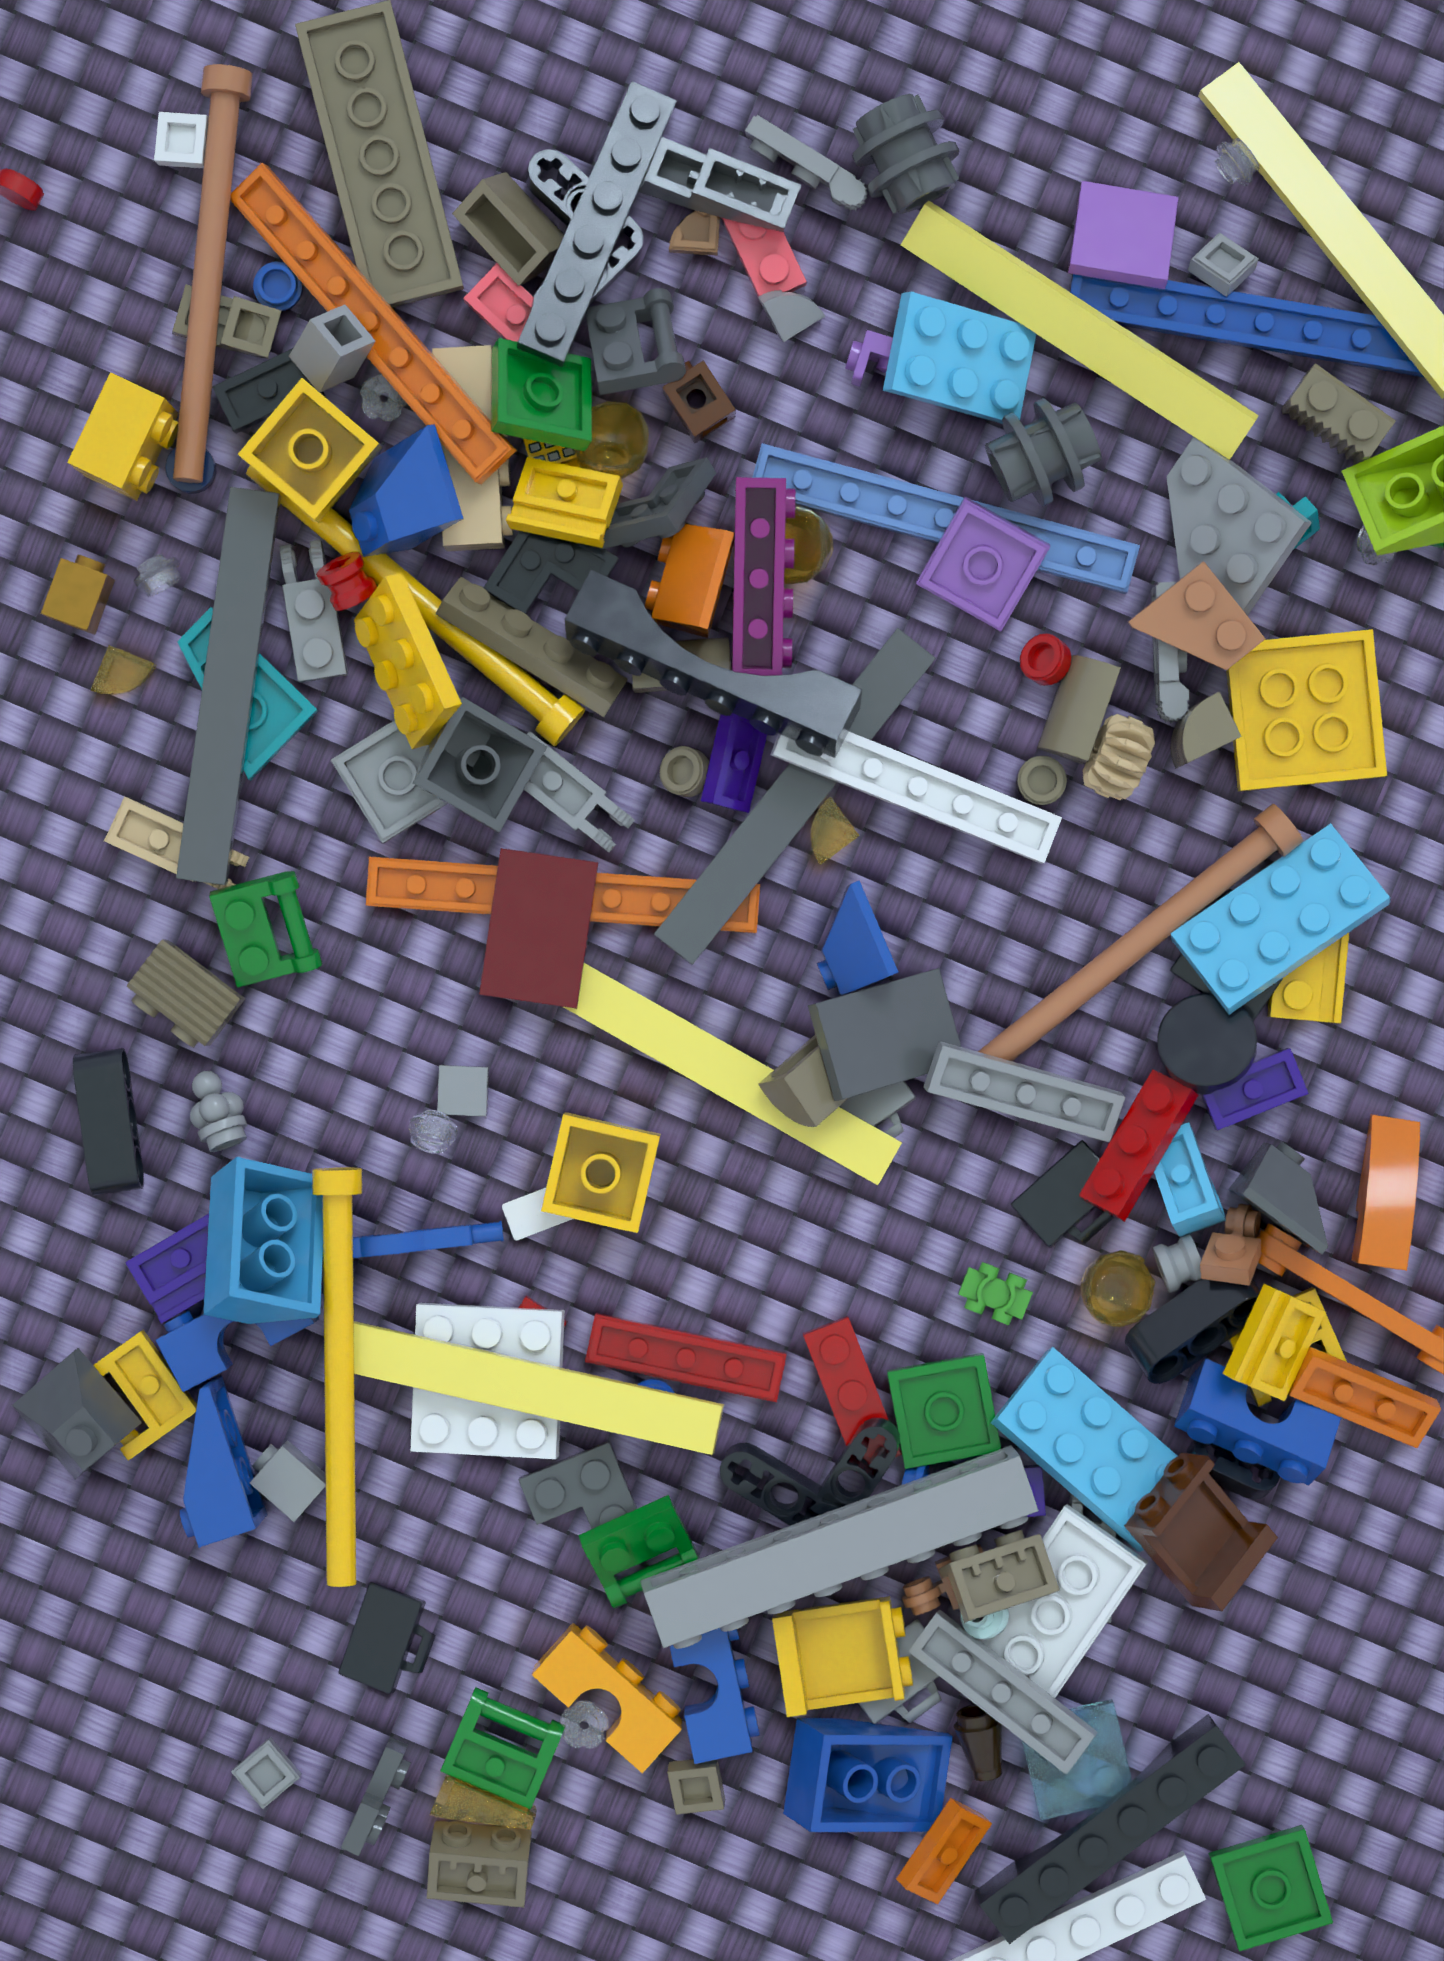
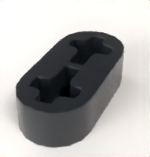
[1187,1440,1280,1500]

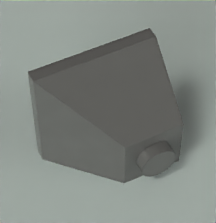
[413,697,547,833]
[1229,1141,1328,1254]
[12,1348,142,1480]

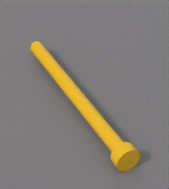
[246,466,586,747]
[312,1167,362,1587]

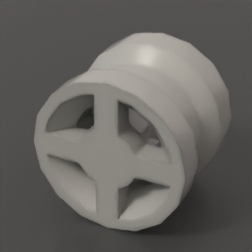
[1152,1234,1201,1293]

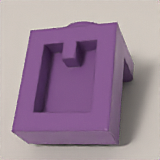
[845,330,893,387]

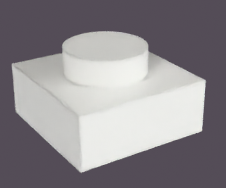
[154,112,208,168]

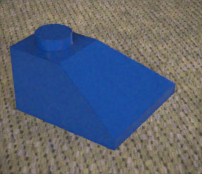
[349,424,464,557]
[817,880,898,996]

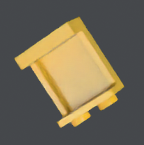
[772,1596,913,1717]

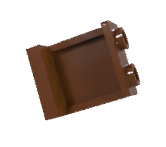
[1124,1453,1278,1612]

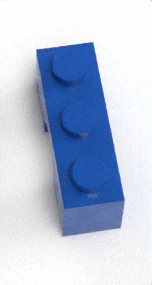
[156,1311,319,1392]
[1174,1359,1341,1486]
[670,1628,760,1764]

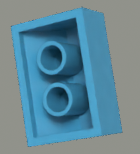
[203,1157,323,1324]

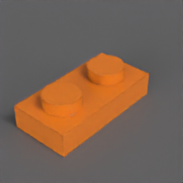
[896,1798,992,1905]

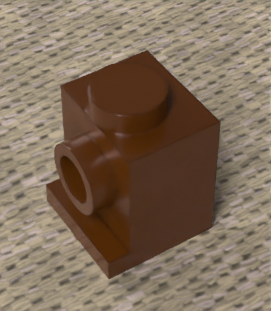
[662,360,736,443]

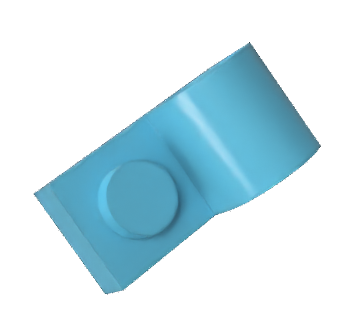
[1154,1122,1226,1237]

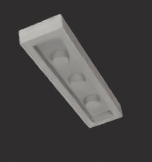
[924,1041,1125,1143]
[908,1610,1098,1775]

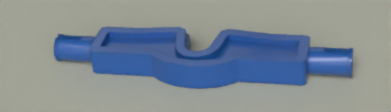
[322,1221,504,1262]

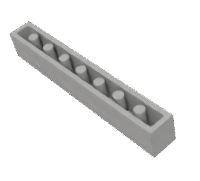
[640,1445,1039,1649]

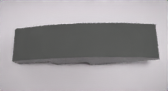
[639,137,801,232]

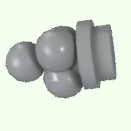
[190,1071,247,1152]

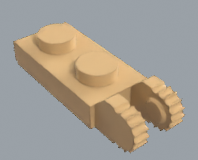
[104,796,249,889]

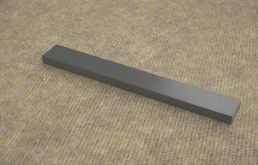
[176,487,281,885]
[654,628,936,965]

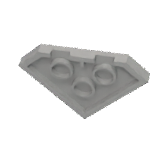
[1167,437,1312,616]

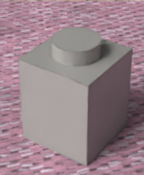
[289,304,376,393]
[250,1440,326,1522]

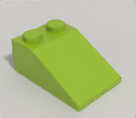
[1342,425,1444,556]

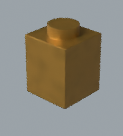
[40,554,115,635]

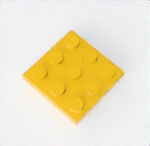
[1226,629,1387,791]

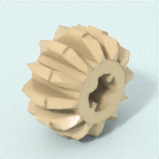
[1082,714,1155,800]

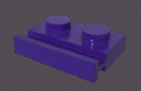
[125,1213,209,1324]

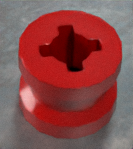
[316,552,377,611]

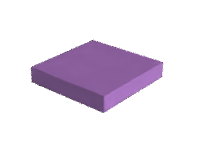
[1068,181,1179,289]
[916,497,1050,632]

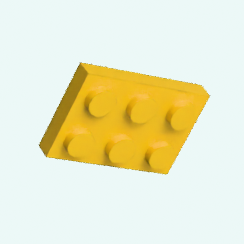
[354,572,462,749]

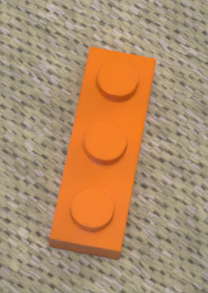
[1289,1347,1441,1448]

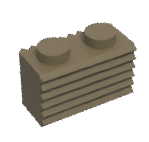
[1281,363,1396,465]
[126,939,245,1048]

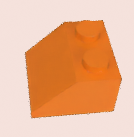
[645,524,734,638]

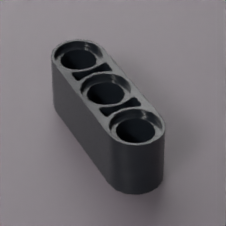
[73,1048,144,1195]
[1124,1279,1261,1384]

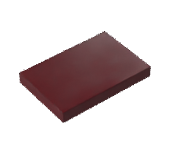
[479,848,599,1009]

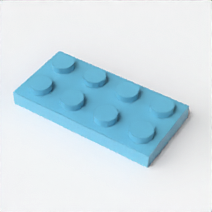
[1170,823,1390,1015]
[991,1347,1177,1552]

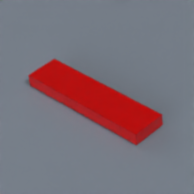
[585,1313,787,1403]

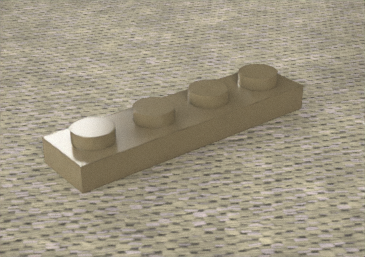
[436,577,628,717]

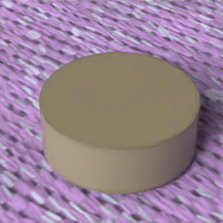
[660,746,709,797]
[1016,756,1067,805]

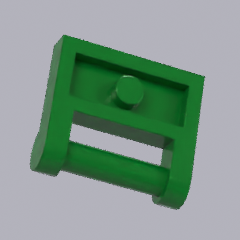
[209,871,323,988]
[579,1495,700,1609]
[440,1687,566,1809]

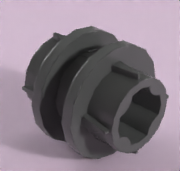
[852,94,960,214]
[985,398,1102,507]

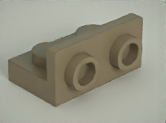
[939,1530,1060,1623]
[427,1821,532,1908]

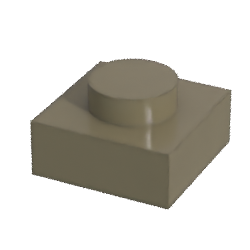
[667,1759,726,1815]

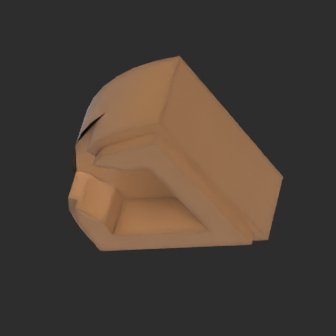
[669,210,720,256]

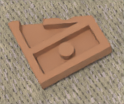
[1128,561,1266,670]

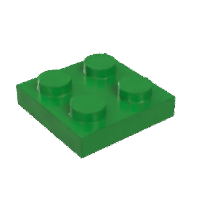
[491,338,592,451]
[887,1353,1001,1469]
[1208,1825,1333,1952]

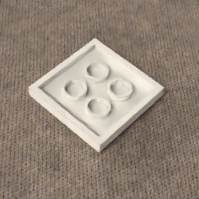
[410,1303,565,1459]

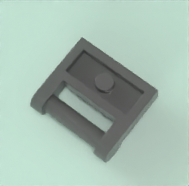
[586,288,686,395]

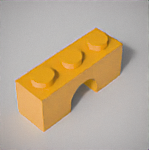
[532,1623,682,1773]

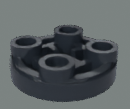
[1157,993,1257,1095]

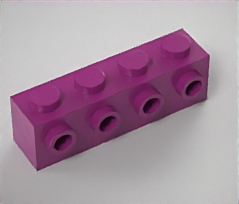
[732,477,796,676]

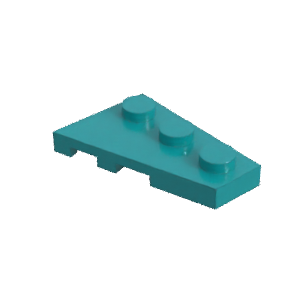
[177,607,319,781]

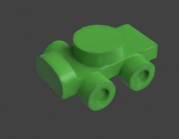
[958,1262,1033,1325]

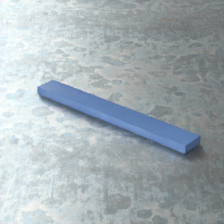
[752,443,1140,594]

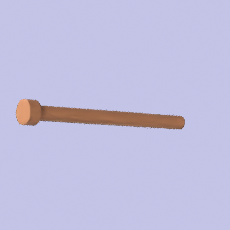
[173,64,253,483]
[978,803,1304,1061]

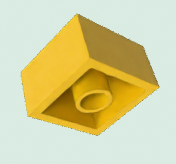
[67,372,179,501]
[238,378,382,523]
[541,1112,661,1233]

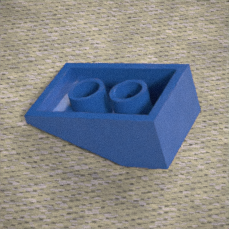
[180,1376,268,1548]
[783,1718,953,1832]

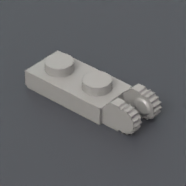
[745,115,867,211]
[280,539,348,683]
[1151,582,1190,724]
[524,731,635,852]

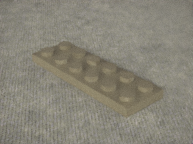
[295,0,464,307]

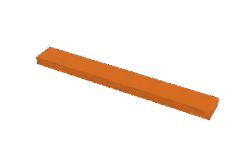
[230,163,517,485]
[366,857,760,933]

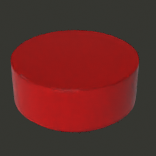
[0,168,44,211]
[1020,634,1071,686]

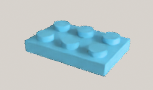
[883,292,1036,424]

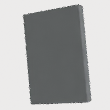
[808,968,961,1101]

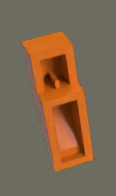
[1351,1114,1420,1271]

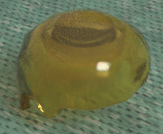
[574,401,649,480]
[784,506,834,585]
[1080,1250,1156,1327]

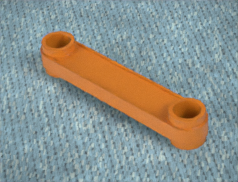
[1257,1223,1444,1375]

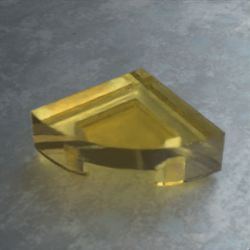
[91,645,156,695]
[811,797,860,865]

